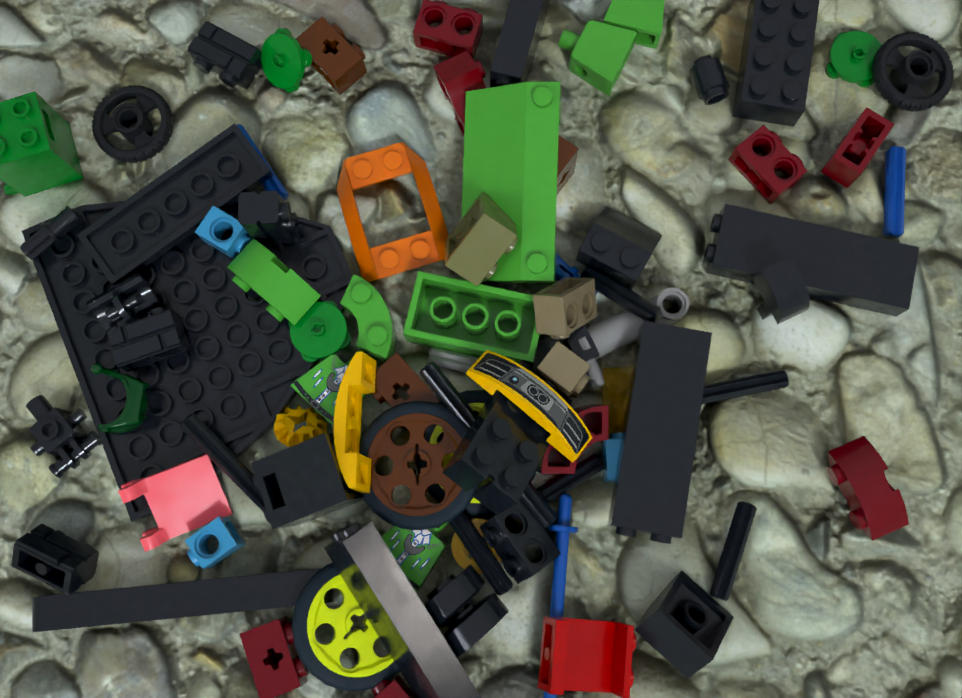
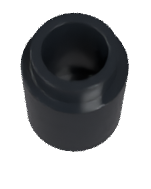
[689,55,729,105]

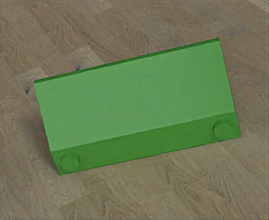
[459,82,562,285]

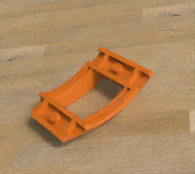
[336,142,449,282]

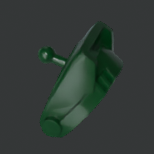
[91,363,149,433]

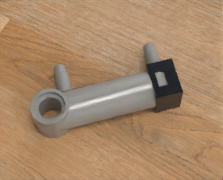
[563,287,689,387]

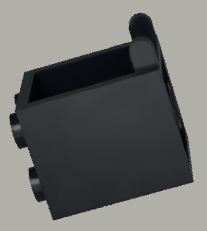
[251,433,363,529]

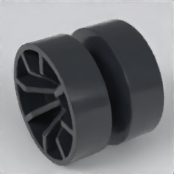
[424,565,509,658]

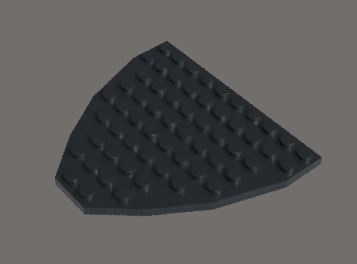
[22,201,353,522]

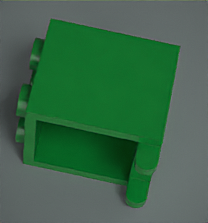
[0,91,84,197]

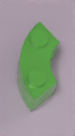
[227,238,321,325]
[340,274,396,362]

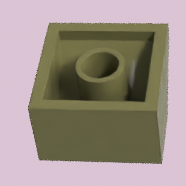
[445,191,518,287]

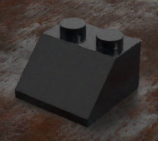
[576,206,662,290]
[635,570,734,679]

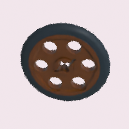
[359,401,479,530]

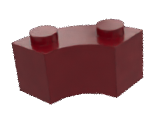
[433,51,486,136]
[535,404,609,474]
[827,436,909,541]

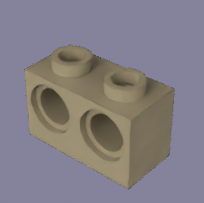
[533,277,597,339]
[536,341,591,398]

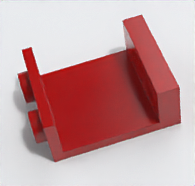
[538,616,636,698]

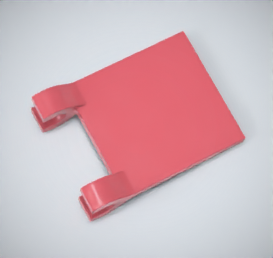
[118,454,233,551]

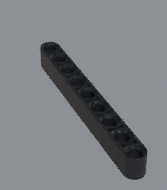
[32,568,334,632]

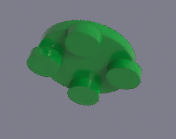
[261,28,312,92]
[825,31,882,88]
[289,300,352,363]

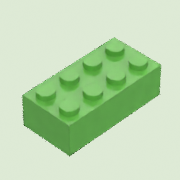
[403,271,540,368]

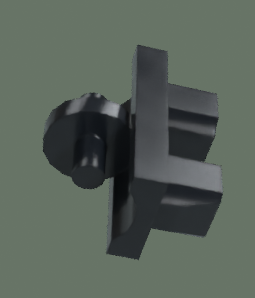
[86,272,158,330]

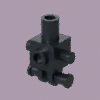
[26,395,102,478]

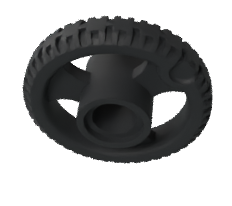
[872,32,954,112]
[92,85,174,163]

